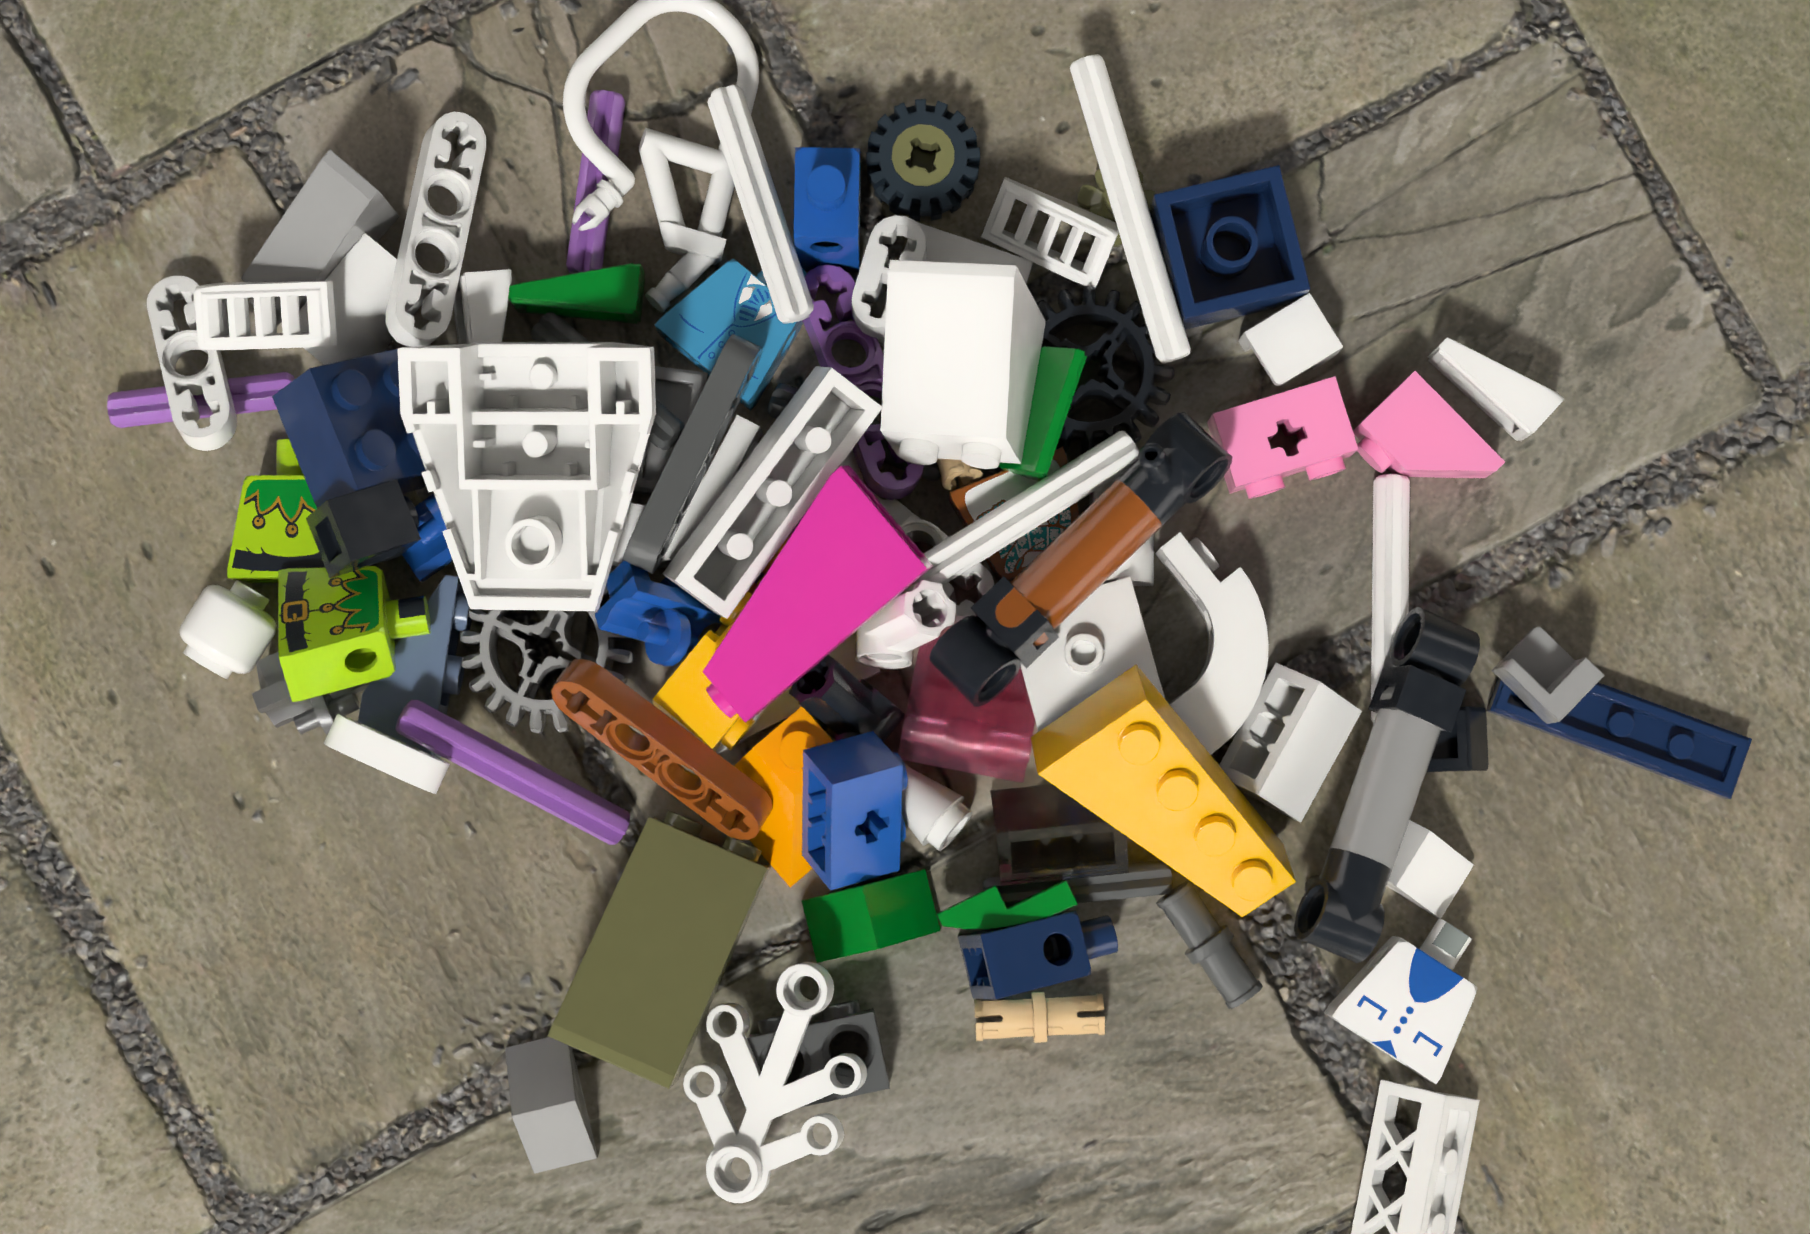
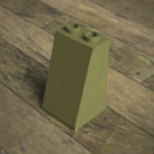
[548,810,770,1089]

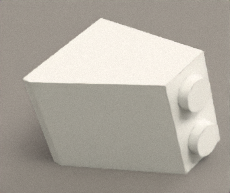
[880,260,1046,469]

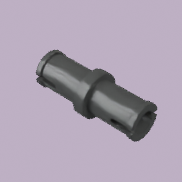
[1156,880,1263,1009]

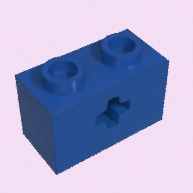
[802,731,908,891]

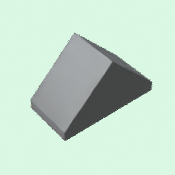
[505,1037,598,1174]

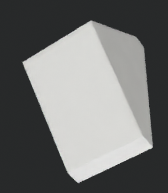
[1387,820,1474,919]

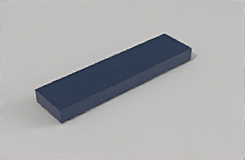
[1486,651,1752,799]

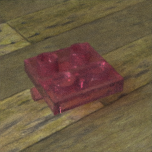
[898,636,1035,783]

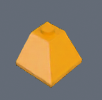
[734,706,833,888]

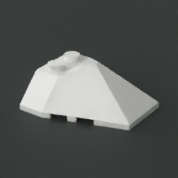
[398,342,656,611]

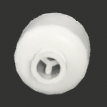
[179,580,277,679]

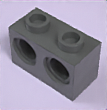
[747,1000,890,1107]

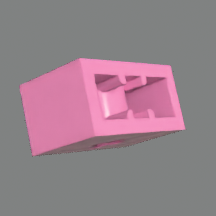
[1207,376,1358,499]

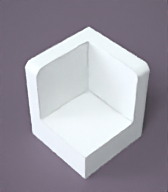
[1238,293,1343,386]

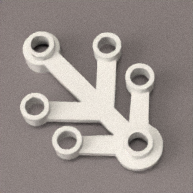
[683,962,867,1203]

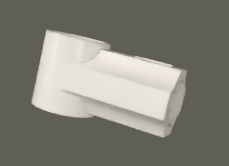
[855,580,956,669]

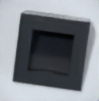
[1426,706,1489,773]

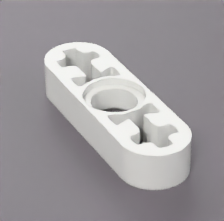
[147,276,237,451]

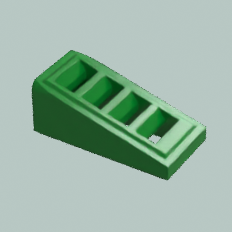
[508,263,645,324]

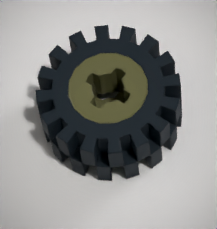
[866,99,980,222]

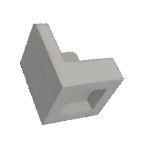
[1491,627,1605,724]

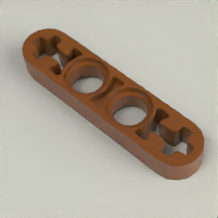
[551,659,773,840]

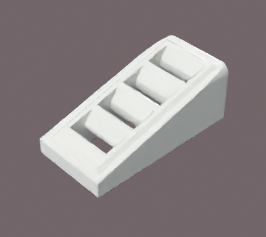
[981,177,1119,289]
[454,269,512,344]
[194,281,337,350]
[1428,337,1565,441]

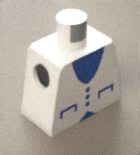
[1324,918,1477,1084]

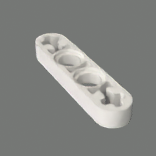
[386,111,486,347]

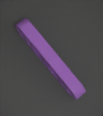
[803,265,924,500]

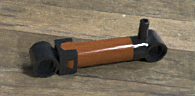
[929,412,1233,707]

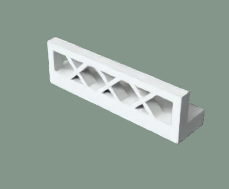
[1351,1080,1480,1234]

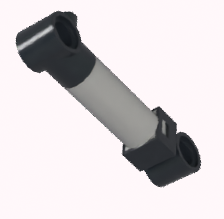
[1294,607,1480,963]

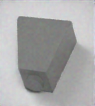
[241,150,400,327]

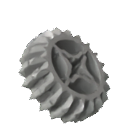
[460,586,634,733]

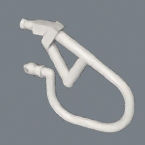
[563,0,759,312]

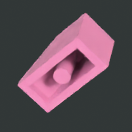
[1353,371,1505,478]

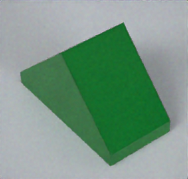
[801,869,941,963]

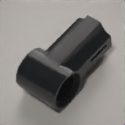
[789,655,906,742]

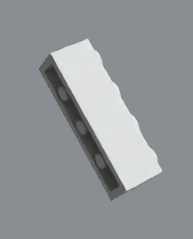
[662,366,883,619]

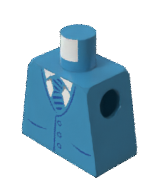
[655,259,807,411]

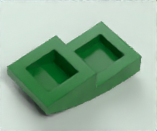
[937,880,1078,929]

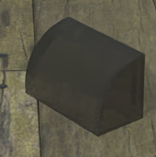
[990,784,1129,886]

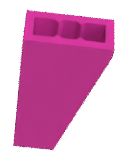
[702,465,933,722]

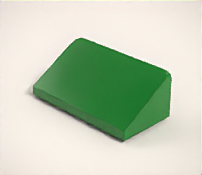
[999,347,1087,482]

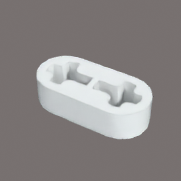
[852,215,927,338]
[324,713,450,794]

